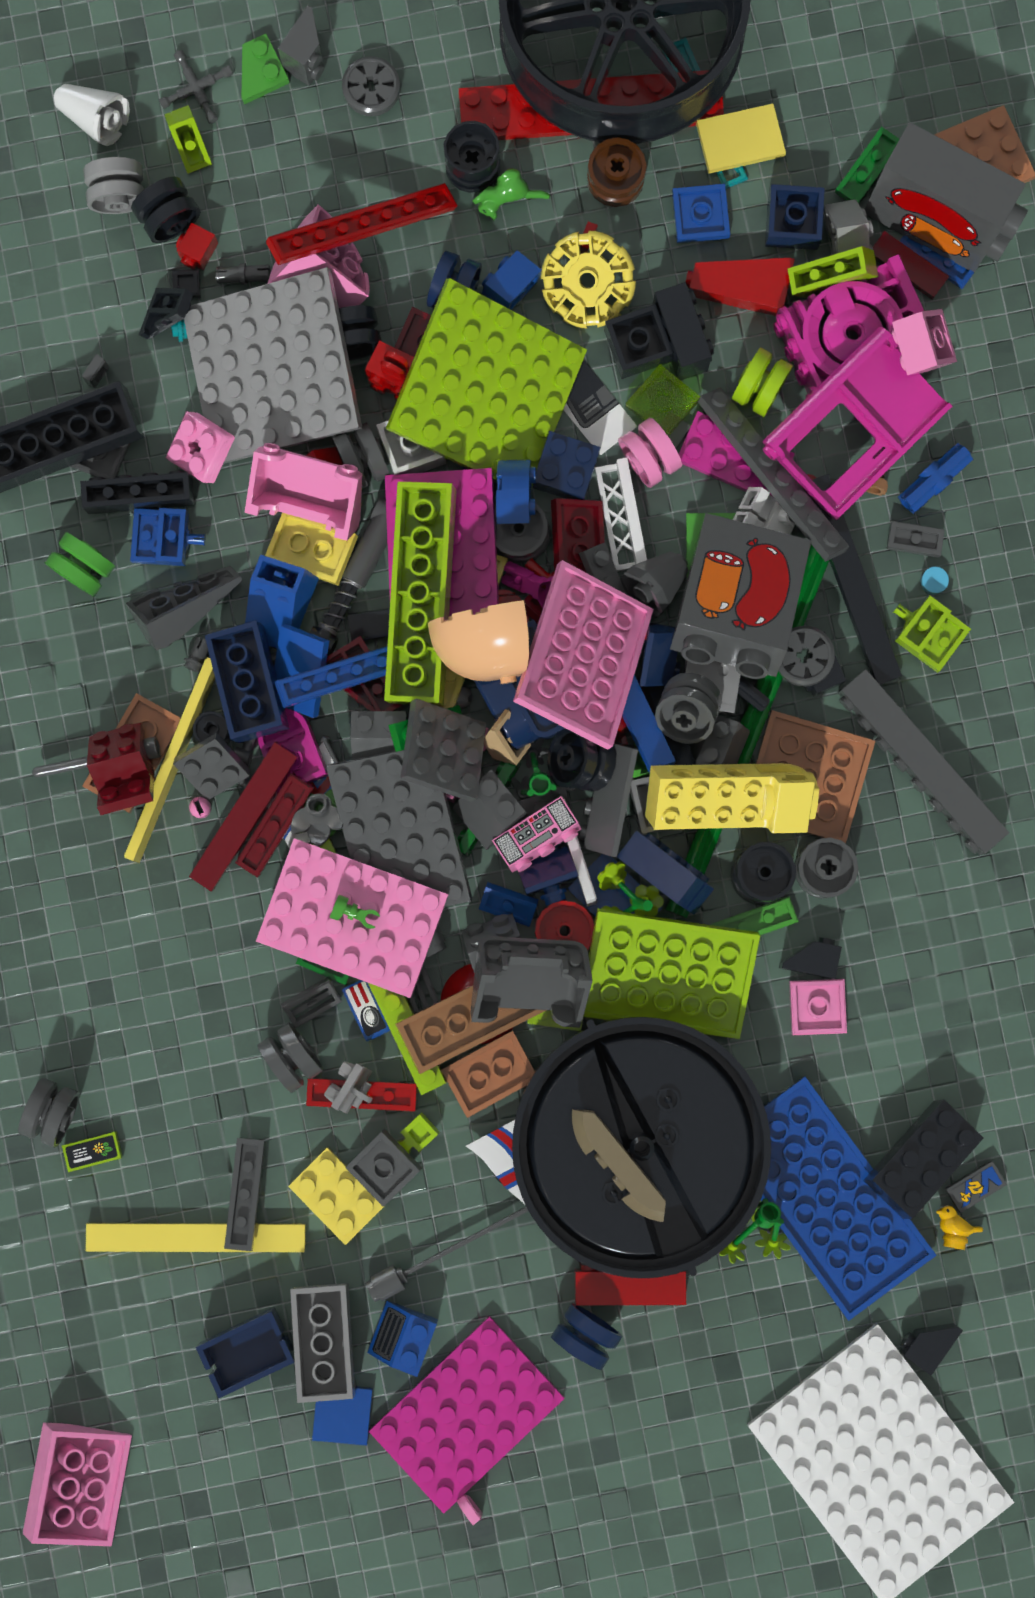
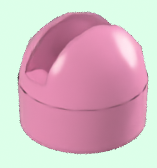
[189,796,212,818]

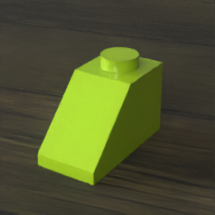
[164,105,212,174]

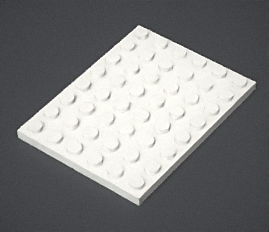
[747,1323,1015,1598]

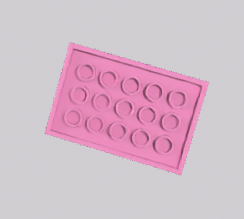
[513,560,654,750]
[256,838,449,998]

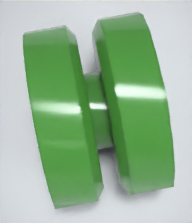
[44,532,115,597]

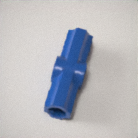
[898,443,973,514]

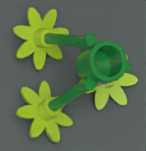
[719,1198,791,1264]

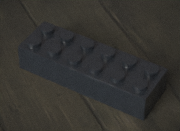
[0,381,145,493]

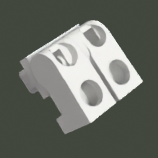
[733,487,796,535]

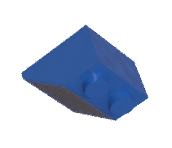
[367,1300,438,1377]

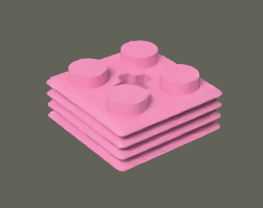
[166,411,235,483]

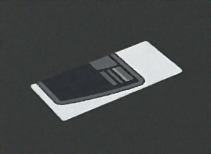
[563,359,637,455]

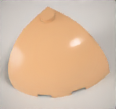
[428,600,529,684]

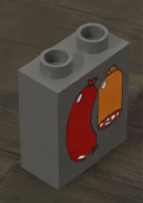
[865,122,1028,273]
[670,513,811,679]

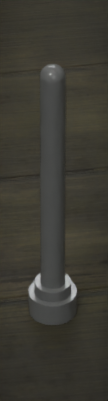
[32,736,161,778]

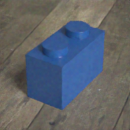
[481,250,542,310]

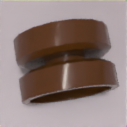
[587,137,647,207]

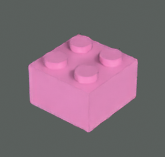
[892,309,957,375]

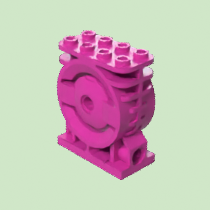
[773,254,924,398]

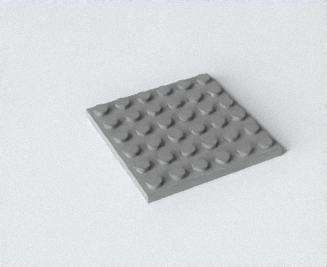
[184,267,362,464]

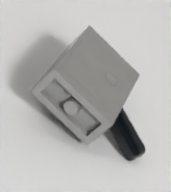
[684,660,770,716]

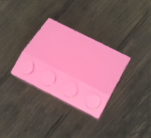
[23,1422,132,1546]

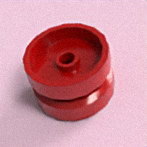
[535,901,594,951]

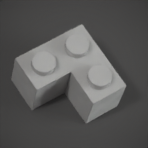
[825,199,873,255]

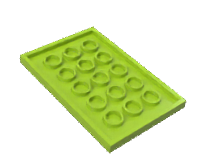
[583,908,760,1039]

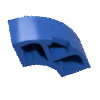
[496,460,536,524]

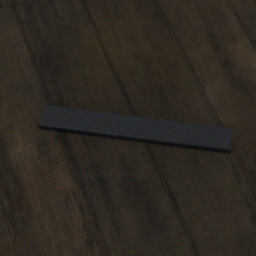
[803,474,902,685]

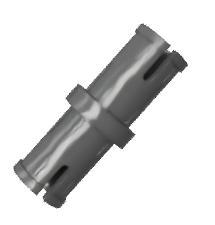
[216,263,271,285]

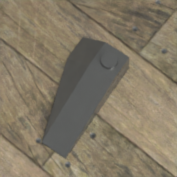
[126,566,242,651]

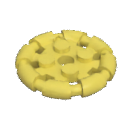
[541,231,636,329]

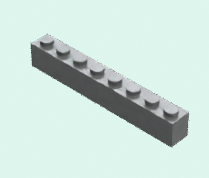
[838,669,1009,855]

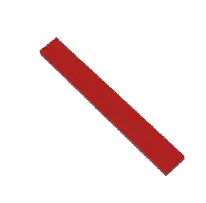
[266,183,458,265]

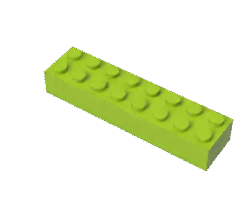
[384,482,457,706]

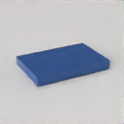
[274,624,329,718]

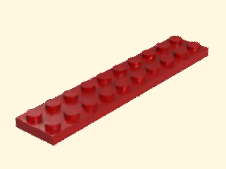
[459,70,724,140]

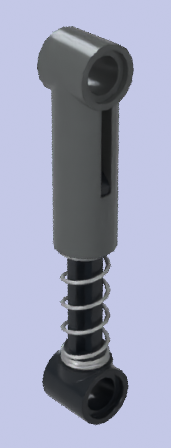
[309,496,388,656]

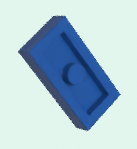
[479,882,539,927]

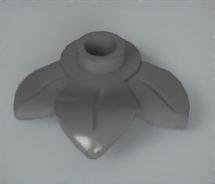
[291,794,343,847]

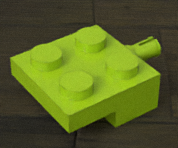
[893,596,971,673]

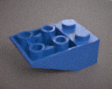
[245,554,319,649]

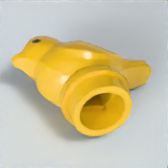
[936,1205,983,1250]

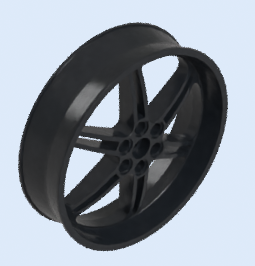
[499,0,750,144]

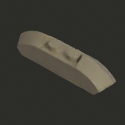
[572,1109,666,1222]

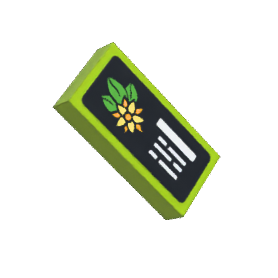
[62,1131,123,1172]

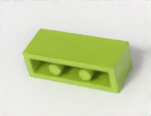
[788,246,878,298]

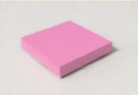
[789,979,847,1035]

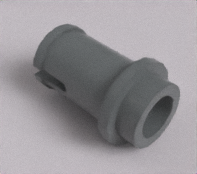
[184,637,208,673]

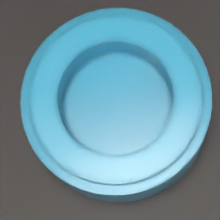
[920,567,949,595]

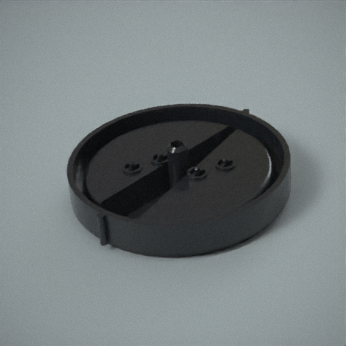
[512,1016,771,1278]

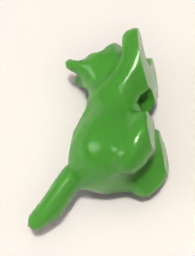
[472,168,550,220]

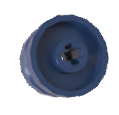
[427,251,482,308]
[551,1303,622,1370]

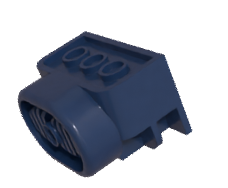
[474,619,565,750]

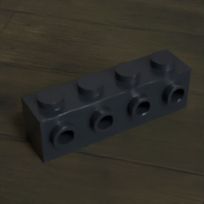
[80,470,194,514]

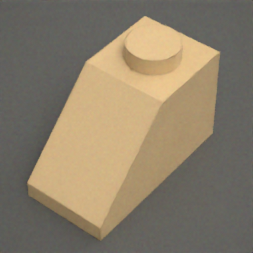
[484,709,531,765]

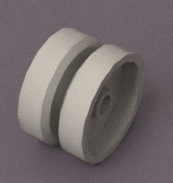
[83,157,144,214]

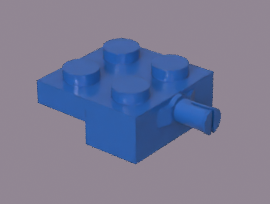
[130,508,206,566]

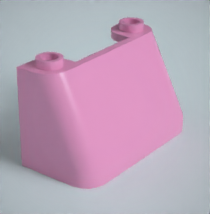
[244,443,362,541]

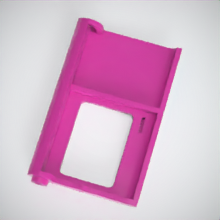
[762,327,952,520]

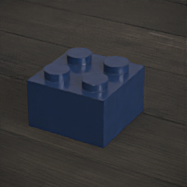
[765,184,825,250]
[533,431,601,500]

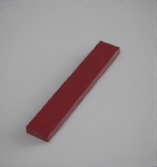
[189,741,299,891]

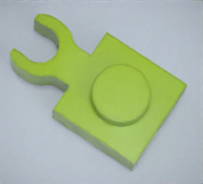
[397,1112,440,1154]

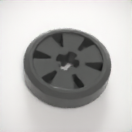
[342,56,400,116]
[778,626,835,686]

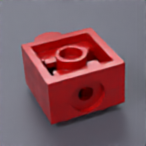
[365,340,414,401]

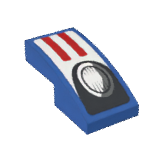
[342,980,390,1042]

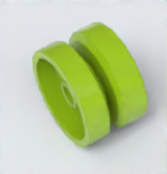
[732,347,793,417]

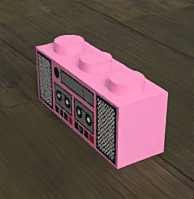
[492,796,581,873]

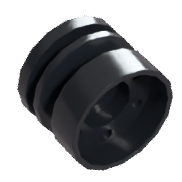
[444,121,500,193]

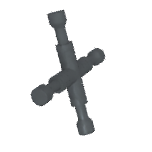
[159,50,233,124]

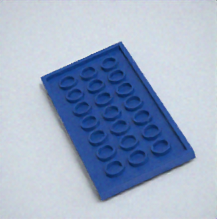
[760,1076,937,1321]

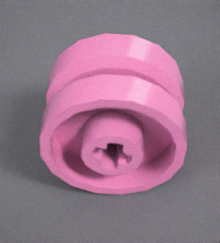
[618,418,682,488]

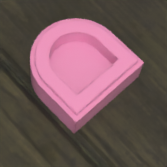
[457,1494,483,1525]

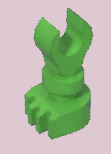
[329,895,380,929]

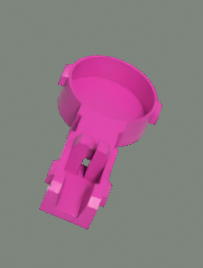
[501,561,553,608]

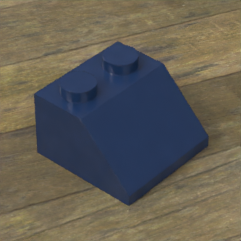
[640,623,681,686]
[518,843,579,895]

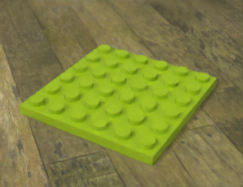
[386,278,587,489]

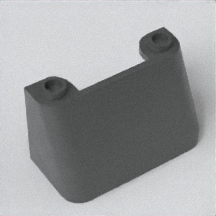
[470,936,593,1028]

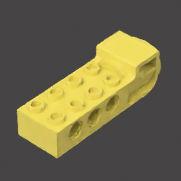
[645,763,819,833]

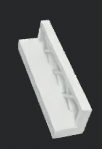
[595,458,647,572]

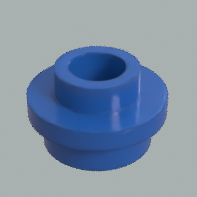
[540,884,567,906]

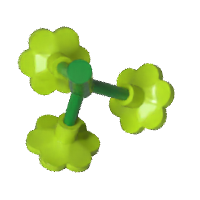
[597,861,664,917]

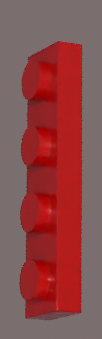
[306,1078,417,1111]

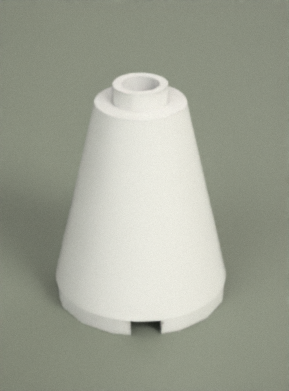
[54,84,130,146]

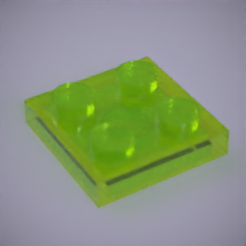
[625,364,700,437]

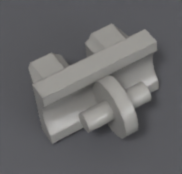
[324,1061,373,1114]

